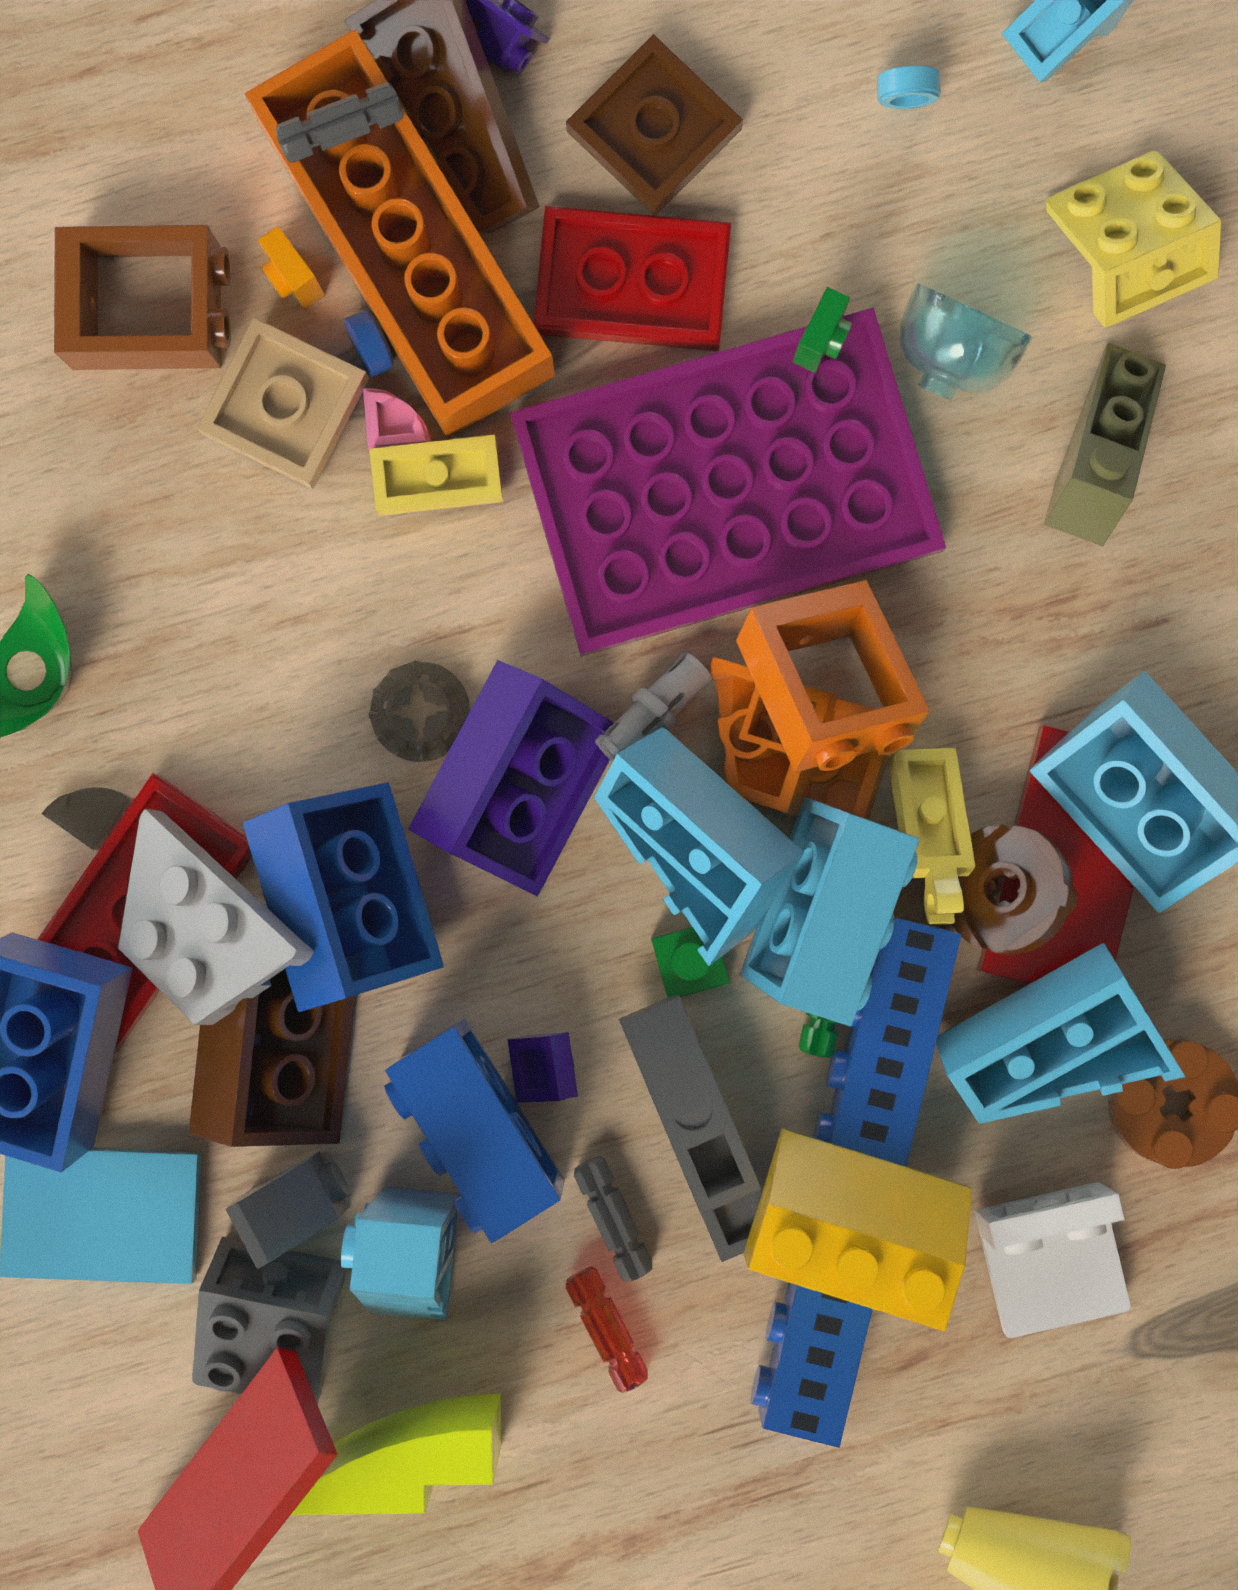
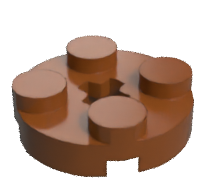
[1108,1038,1238,1169]

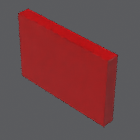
[533,206,731,351]

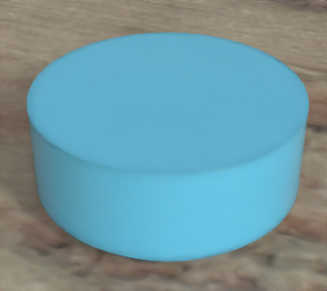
[877,66,941,109]

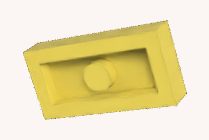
[369,434,503,516]

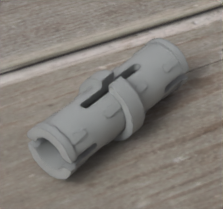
[595,652,713,762]

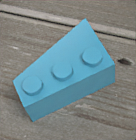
[594,727,805,966]
[936,943,1185,1124]
[341,1186,460,1322]

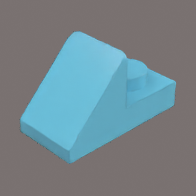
[1001,0,1133,82]

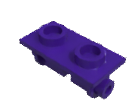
[465,0,550,74]

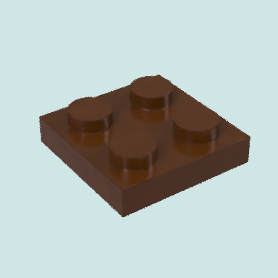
[566,34,743,216]

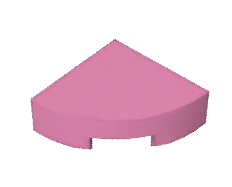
[363,388,432,451]

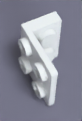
[974,1182,1131,1338]

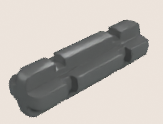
[275,82,403,162]
[574,1156,653,1282]

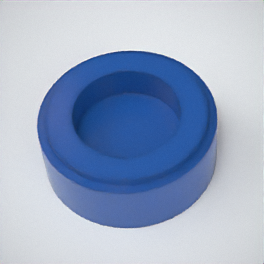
[344,309,393,377]

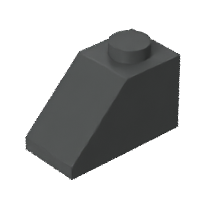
[226,1152,350,1269]

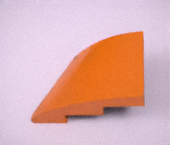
[710,657,890,820]

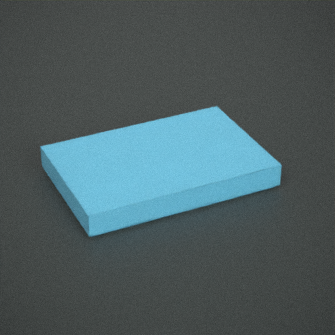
[0,1148,202,1284]

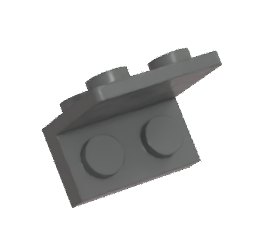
[192,1237,346,1404]

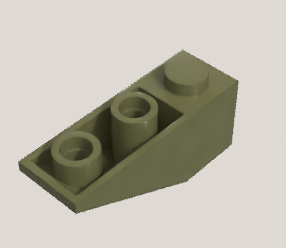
[1044,343,1166,546]

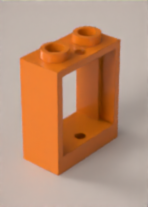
[736,580,930,772]

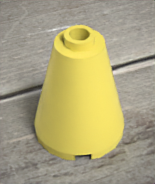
[938,1506,1131,1590]

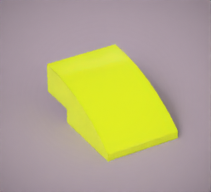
[291,1393,502,1515]

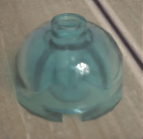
[900,283,1033,401]

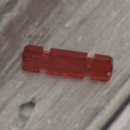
[566,1266,648,1393]

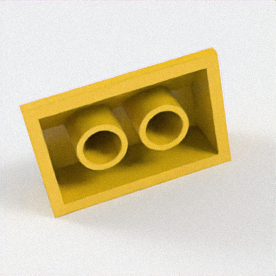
[743,1128,972,1332]

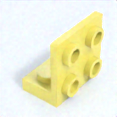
[1046,151,1221,328]

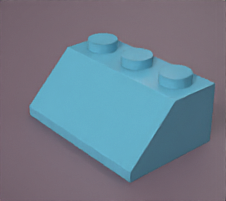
[1030,670,1238,913]
[740,797,920,1026]

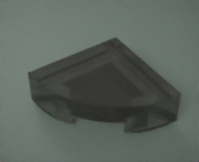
[41,787,134,850]

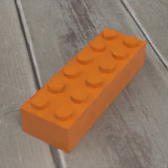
[244,29,555,439]

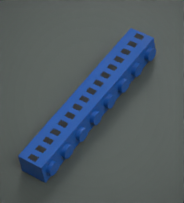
[751,917,962,1448]

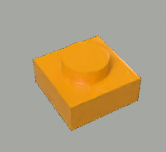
[257,226,325,310]

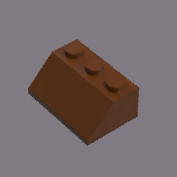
[188,969,355,1147]

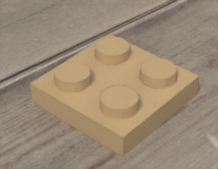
[196,317,369,489]

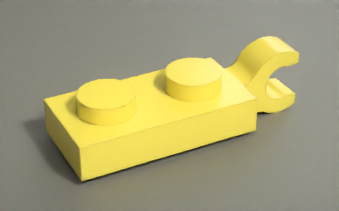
[888,748,975,925]

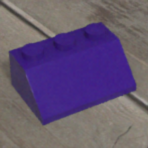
[408,660,614,897]

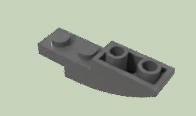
[619,993,762,1262]

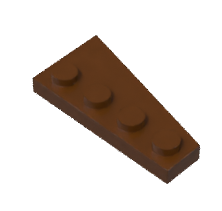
[344,0,540,233]

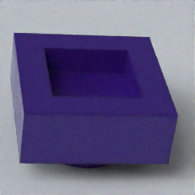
[507,1032,578,1103]

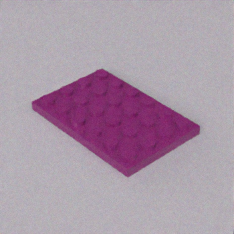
[510,307,946,657]

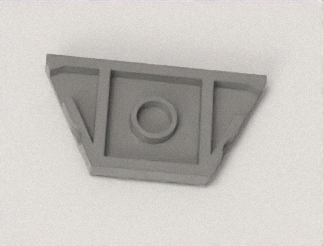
[118,809,314,1025]

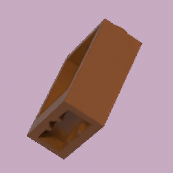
[54,225,231,370]

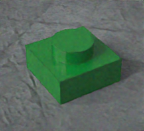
[793,286,853,373]
[651,927,730,998]

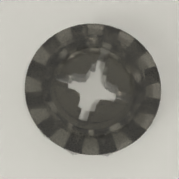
[368,660,471,762]

